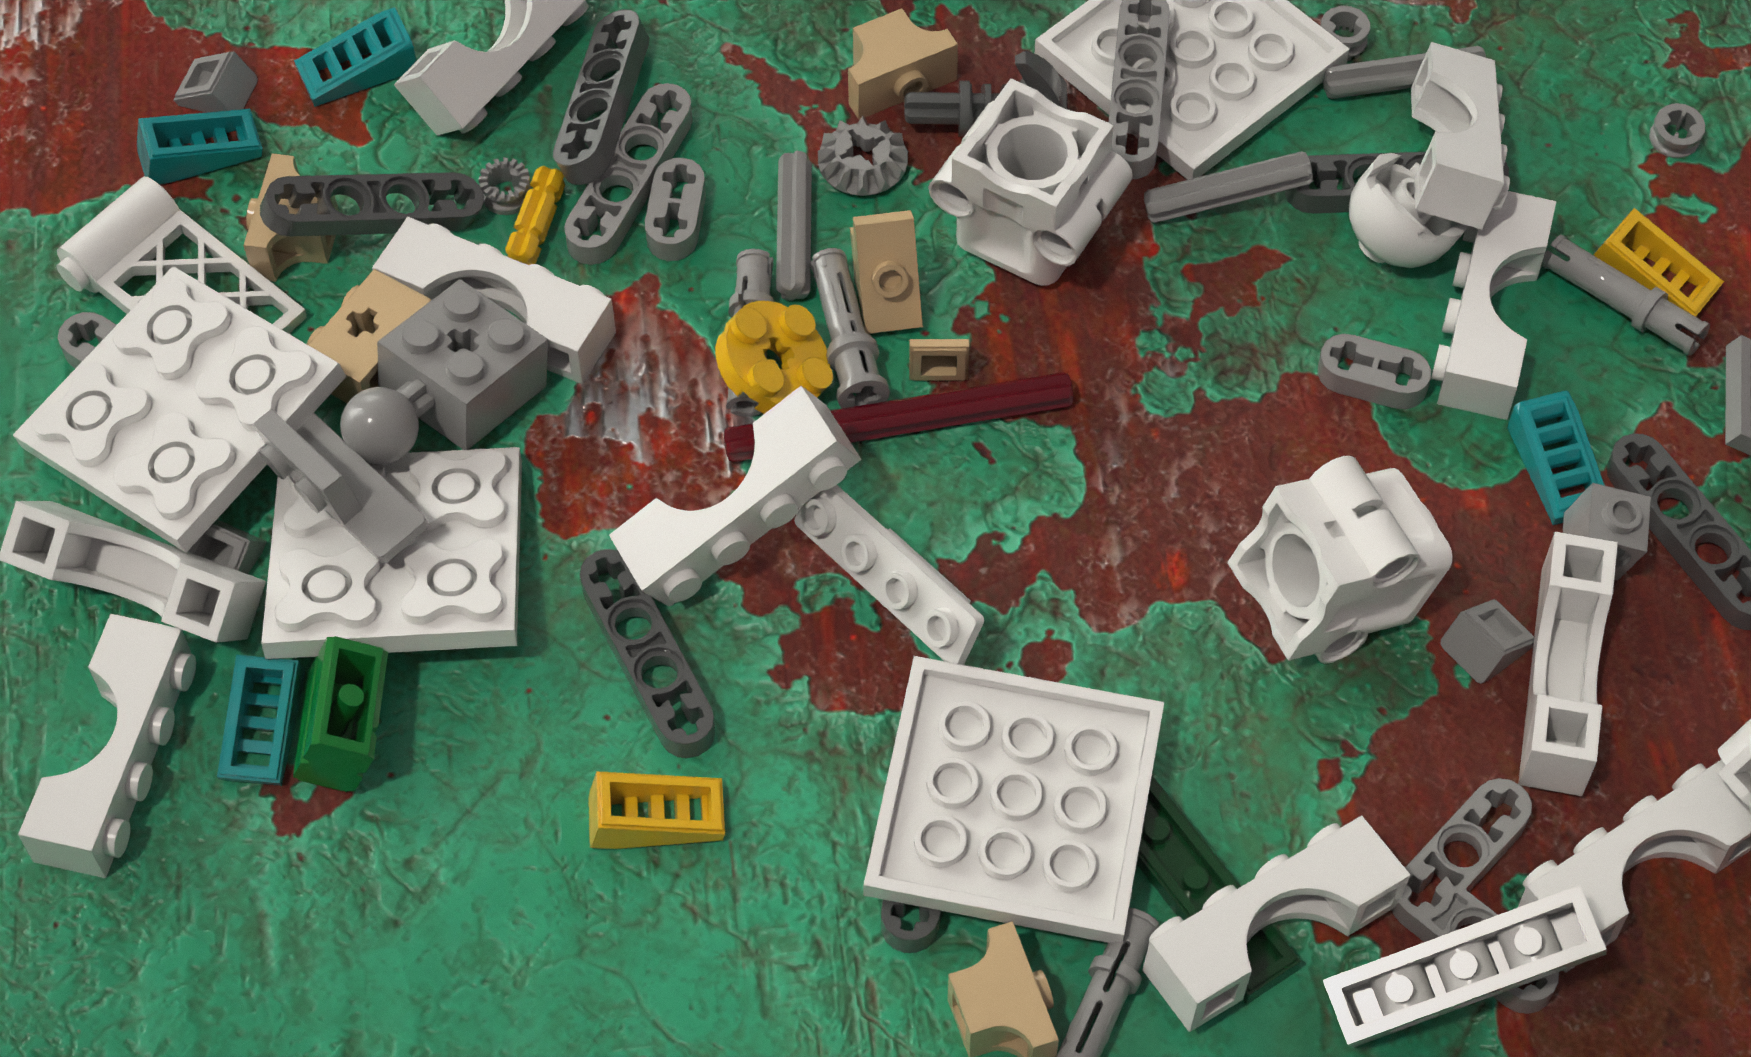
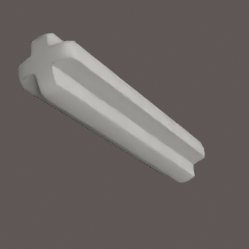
[1323,46,1486,99]
[776,150,812,301]
[1144,151,1313,223]

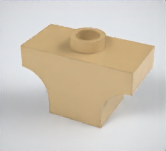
[848,8,958,120]
[243,153,339,282]
[850,210,923,334]
[947,921,1059,1057]

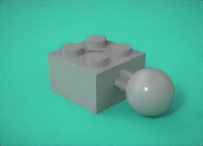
[340,279,548,465]

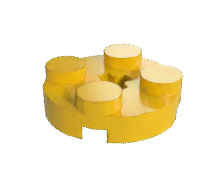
[715,301,833,414]

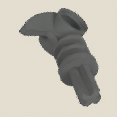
[904,50,1068,137]

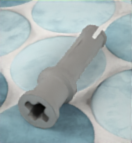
[810,248,890,408]

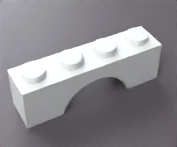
[394,0,589,135]
[1411,42,1510,230]
[1431,191,1556,420]
[372,216,616,384]
[609,386,862,607]
[0,501,266,643]
[1518,532,1618,796]
[18,614,196,878]
[1518,759,1751,973]
[1143,815,1410,1032]

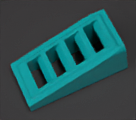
[294,7,416,107]
[137,109,263,185]
[1507,390,1605,525]
[217,655,305,786]

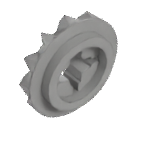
[818,116,908,196]

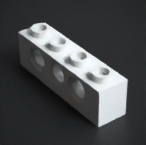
[1323,885,1607,1047]

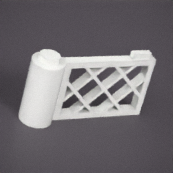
[56,176,307,334]

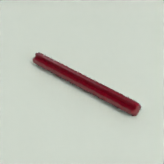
[723,372,1074,462]

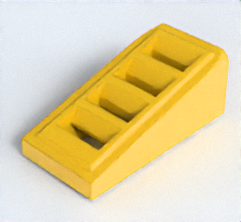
[1593,208,1724,317]
[588,771,725,849]

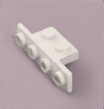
[794,485,984,665]

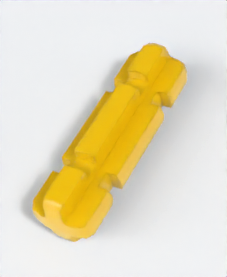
[505,166,565,265]

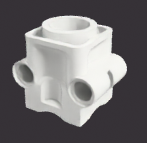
[928,78,1133,286]
[1227,456,1453,664]

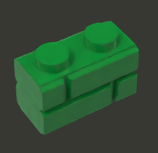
[293,636,388,792]

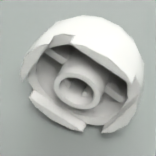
[1349,153,1468,268]

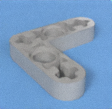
[1392,778,1559,1014]

